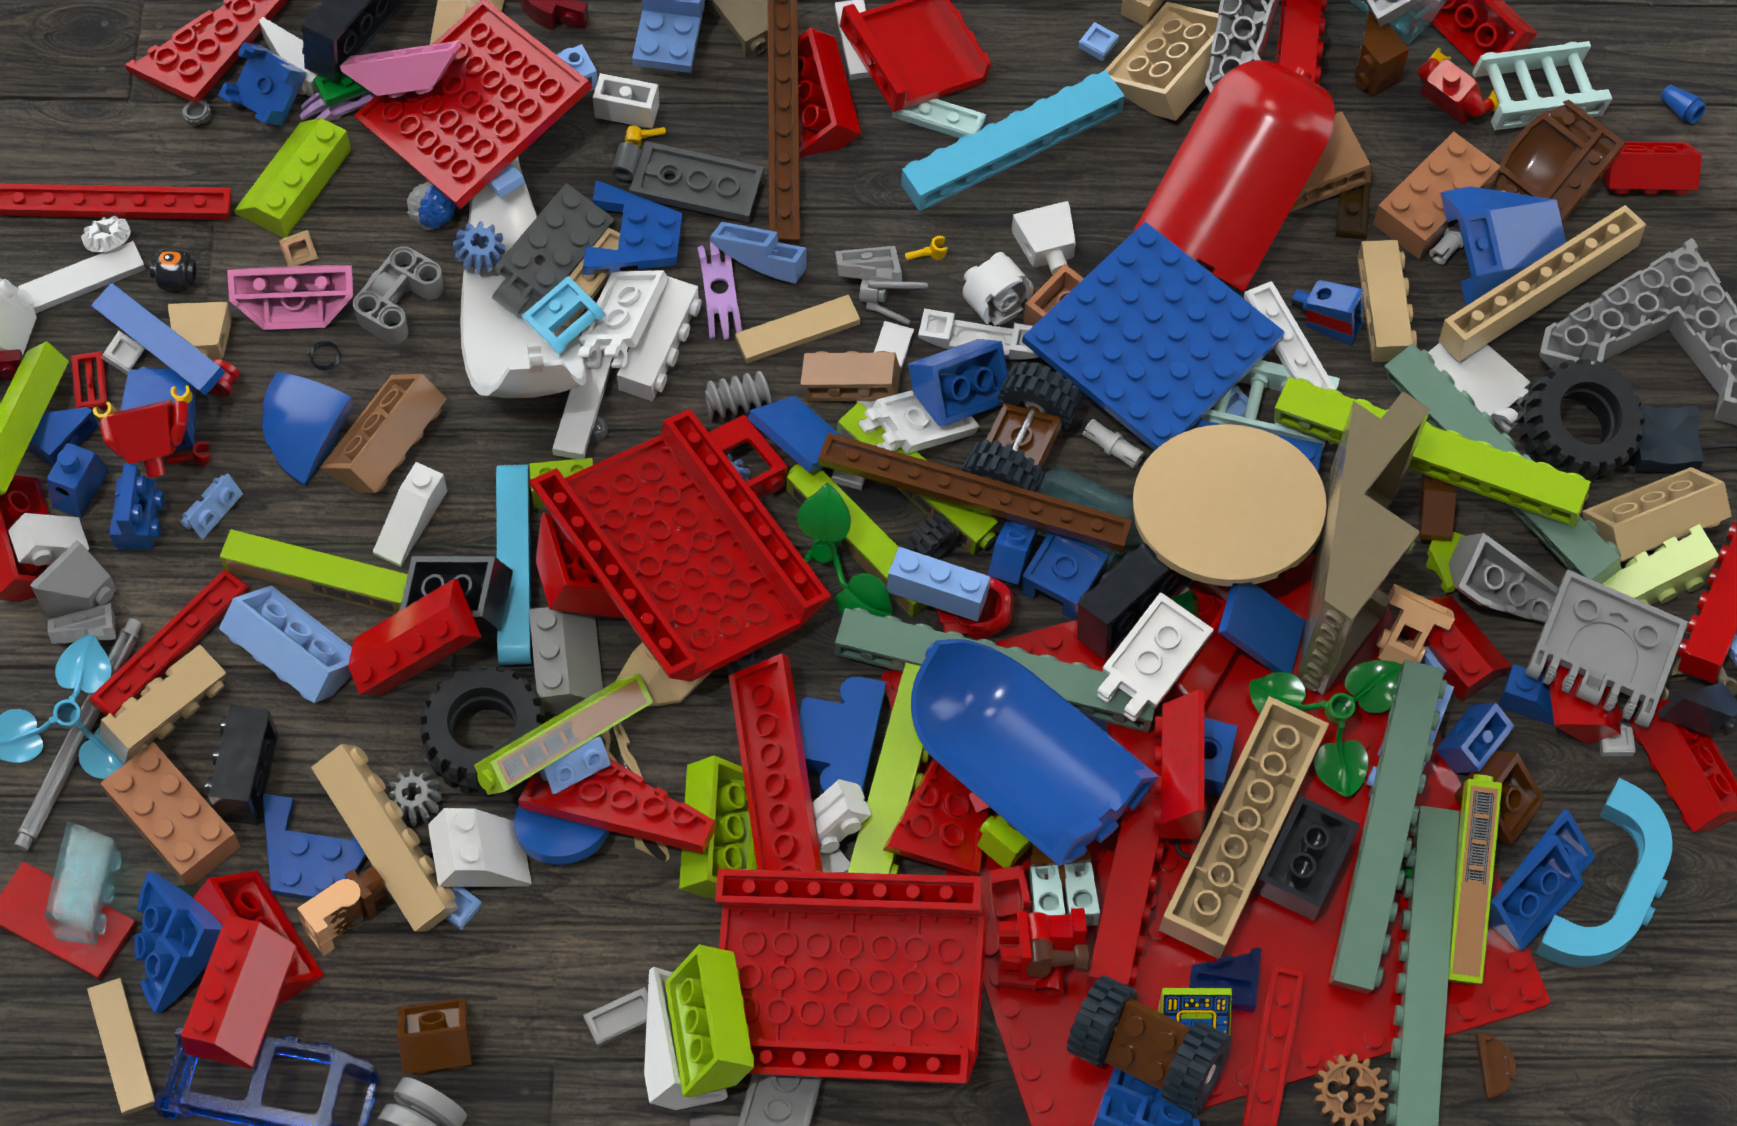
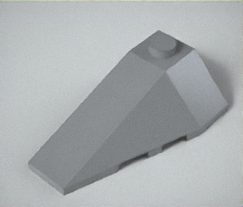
[1448,533,1558,624]

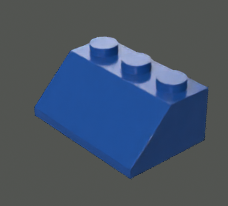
[908,339,1008,427]

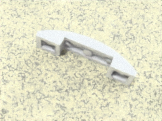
[918,309,1039,360]

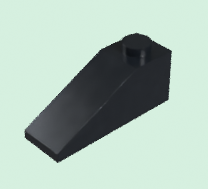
[1657,682,1737,736]

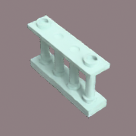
[1472,41,1612,130]
[1202,360,1340,455]

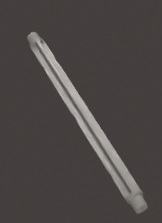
[14,618,142,851]

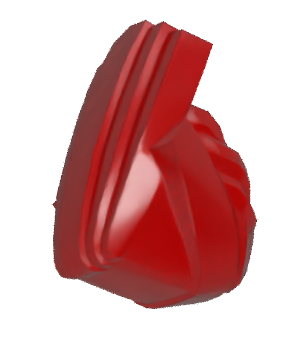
[935,574,1014,641]

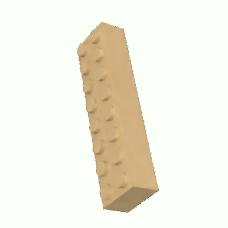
[1159,696,1329,959]

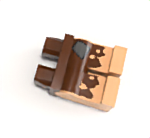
[297,866,388,956]

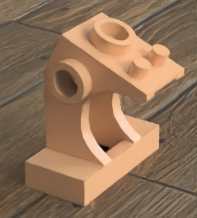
[1376,584,1455,664]

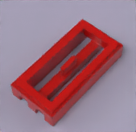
[71,351,108,411]

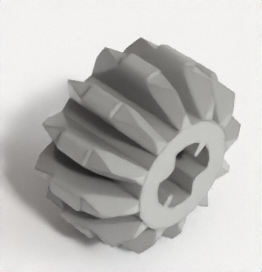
[386,769,442,827]

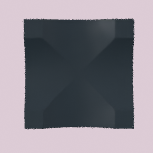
[1634,405,1704,472]

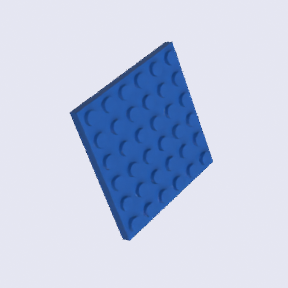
[1022,221,1285,450]

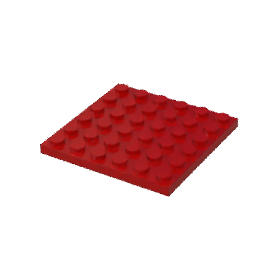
[354,0,593,209]

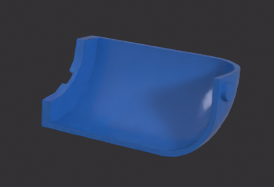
[911,639,1159,866]

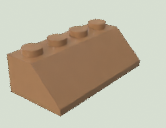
[320,374,447,493]

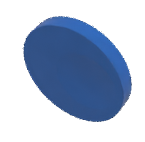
[514,805,610,864]

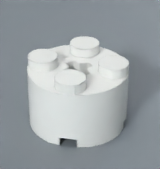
[963,252,1034,326]

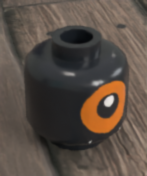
[150,250,197,291]

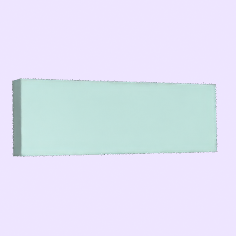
[892,99,986,138]

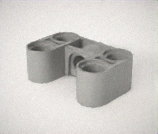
[353,247,445,344]

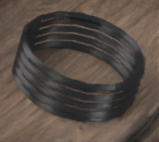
[309,340,341,371]

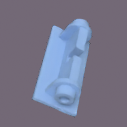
[180,474,243,540]
[539,736,611,794]

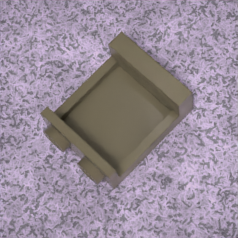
[708,0,767,58]

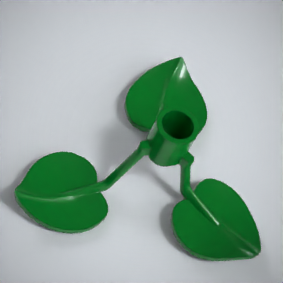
[797,483,893,618]
[1249,660,1401,797]

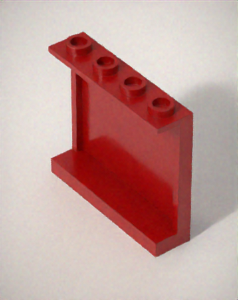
[839,0,991,112]

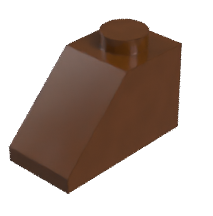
[1417,474,1456,541]

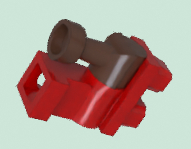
[997,908,1089,980]

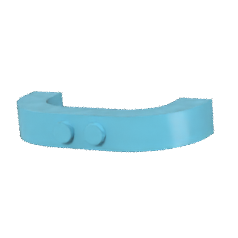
[1535,778,1672,967]

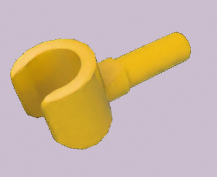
[625,125,666,147]
[905,236,948,261]

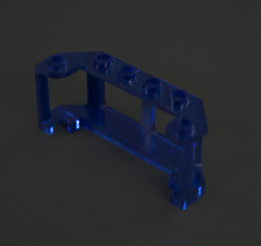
[153,1027,380,1126]

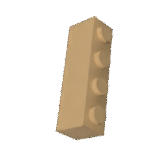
[1357,240,1417,362]

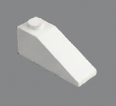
[259,17,320,97]
[373,462,447,567]

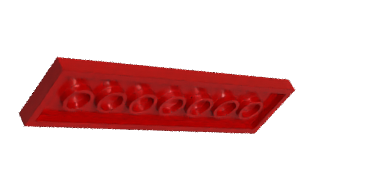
[729,654,823,872]

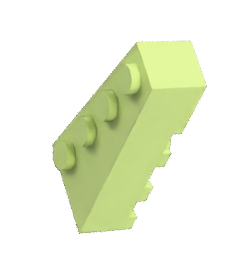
[1603,524,1719,605]

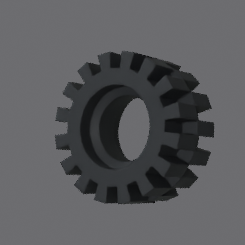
[902,513,960,560]

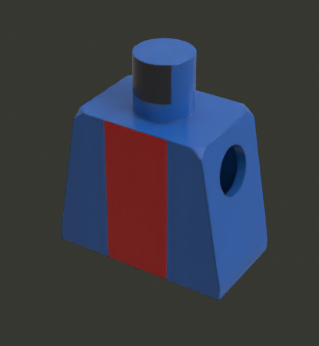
[1292,280,1364,346]

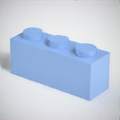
[887,547,990,622]

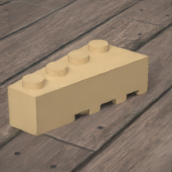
[98,645,226,764]

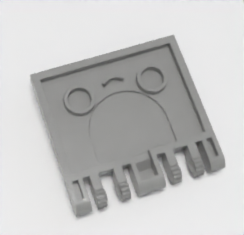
[1525,569,1688,728]

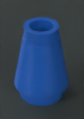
[1660,85,1706,124]

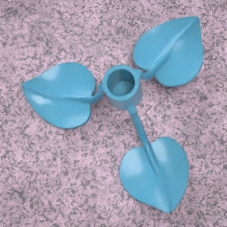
[0,634,124,779]

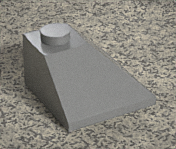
[31,540,117,616]

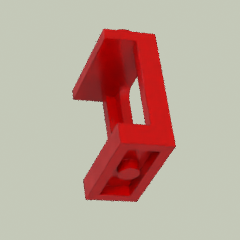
[708,415,788,498]

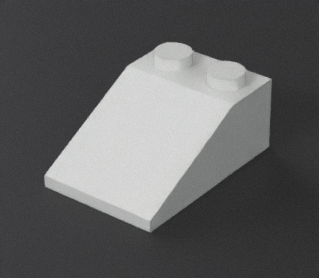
[428,808,532,887]

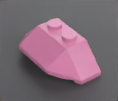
[340,40,461,98]
[227,265,354,330]

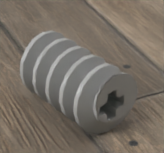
[705,371,772,421]

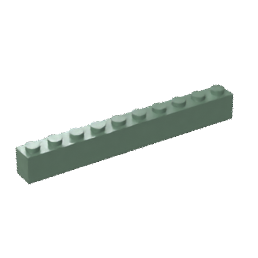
[1384,344,1621,584]
[835,608,1155,733]
[1329,660,1447,994]
[1386,806,1460,1126]

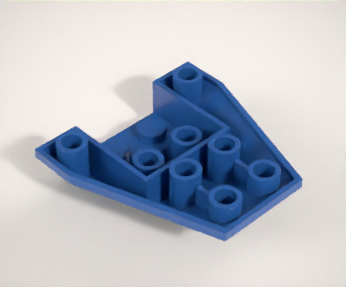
[1440,186,1566,306]

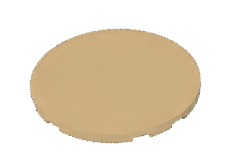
[1133,424,1327,586]

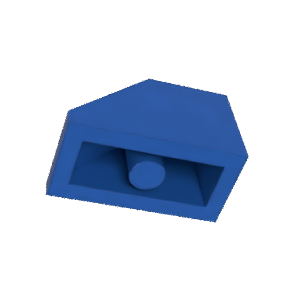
[27,407,98,467]
[1498,664,1554,726]

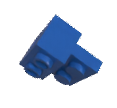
[109,463,164,549]

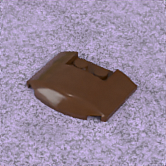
[1493,99,1626,225]

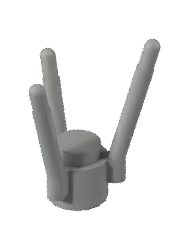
[859,279,928,325]

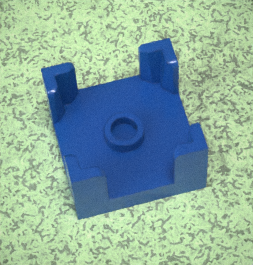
[218,42,307,126]
[1020,531,1109,620]

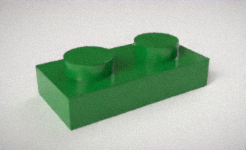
[313,73,370,108]

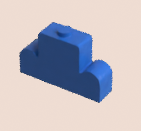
[799,677,886,795]

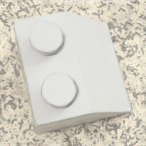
[0,278,37,354]

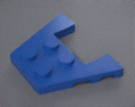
[582,181,682,275]
[263,794,367,900]

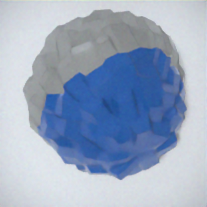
[407,182,455,231]

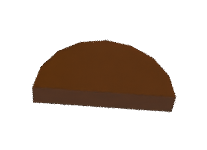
[1475,1033,1516,1102]

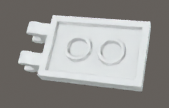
[578,270,669,368]
[1428,343,1530,433]
[858,390,980,454]
[1097,592,1214,722]

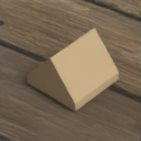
[279,230,318,266]

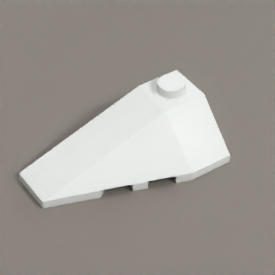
[644,967,728,1110]

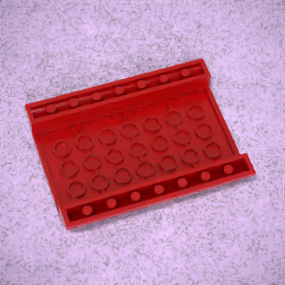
[529,409,831,682]
[715,869,987,1084]

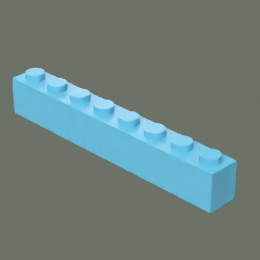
[901,70,1125,212]

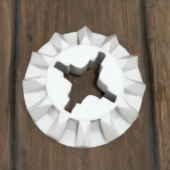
[81,216,131,252]

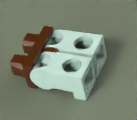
[1028,844,1100,927]

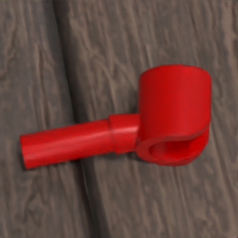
[166,441,210,466]

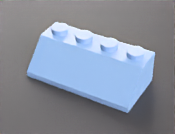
[219,585,352,703]

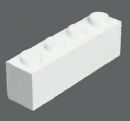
[617,276,702,401]

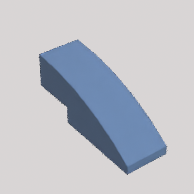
[710,222,807,284]

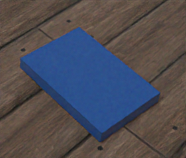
[748,395,842,473]
[1218,582,1305,673]

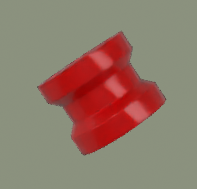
[209,359,240,397]

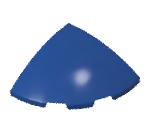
[262,372,354,487]
[134,872,223,1013]
[1092,1067,1200,1126]

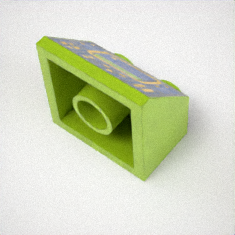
[1157,988,1232,1035]

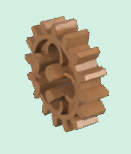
[1312,1054,1388,1126]

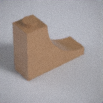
[1290,112,1371,212]

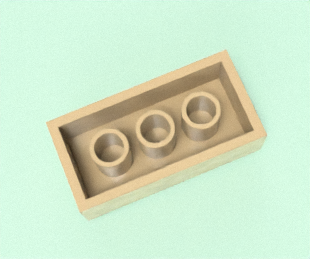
[1582,467,1732,562]

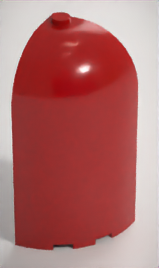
[1133,60,1335,292]

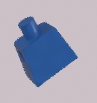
[47,443,109,519]

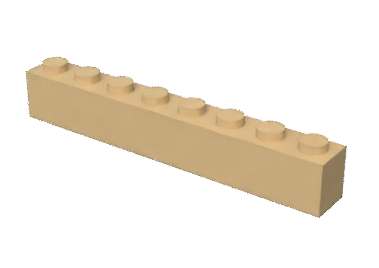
[1439,205,1646,362]

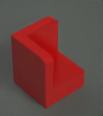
[988,865,1031,919]

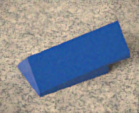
[1488,809,1596,951]

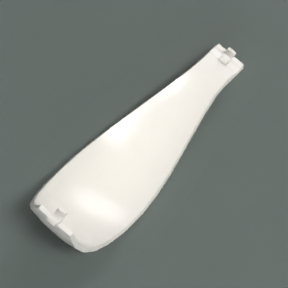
[460,157,587,398]

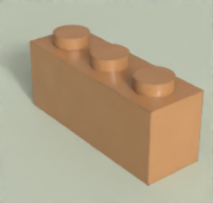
[800,351,901,401]

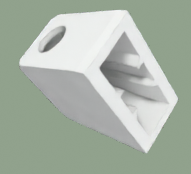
[1012,201,1075,275]

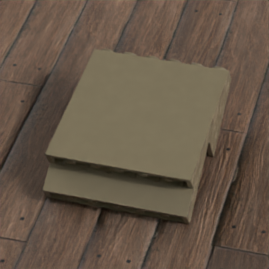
[1297,391,1430,695]

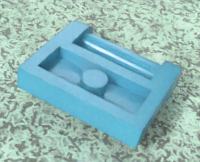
[522,276,605,355]

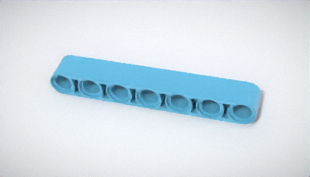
[496,464,532,666]

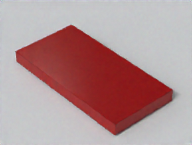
[0,862,137,981]

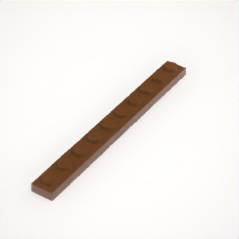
[767,0,800,244]
[818,432,1132,552]

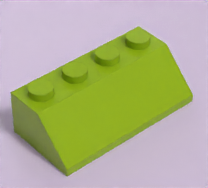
[234,118,351,238]
[679,755,757,898]
[665,944,754,1098]

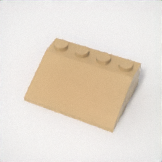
[1104,2,1219,121]

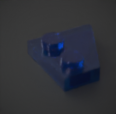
[1188,948,1262,1012]

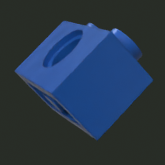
[987,519,1038,584]
[1436,702,1514,773]
[1204,718,1238,797]

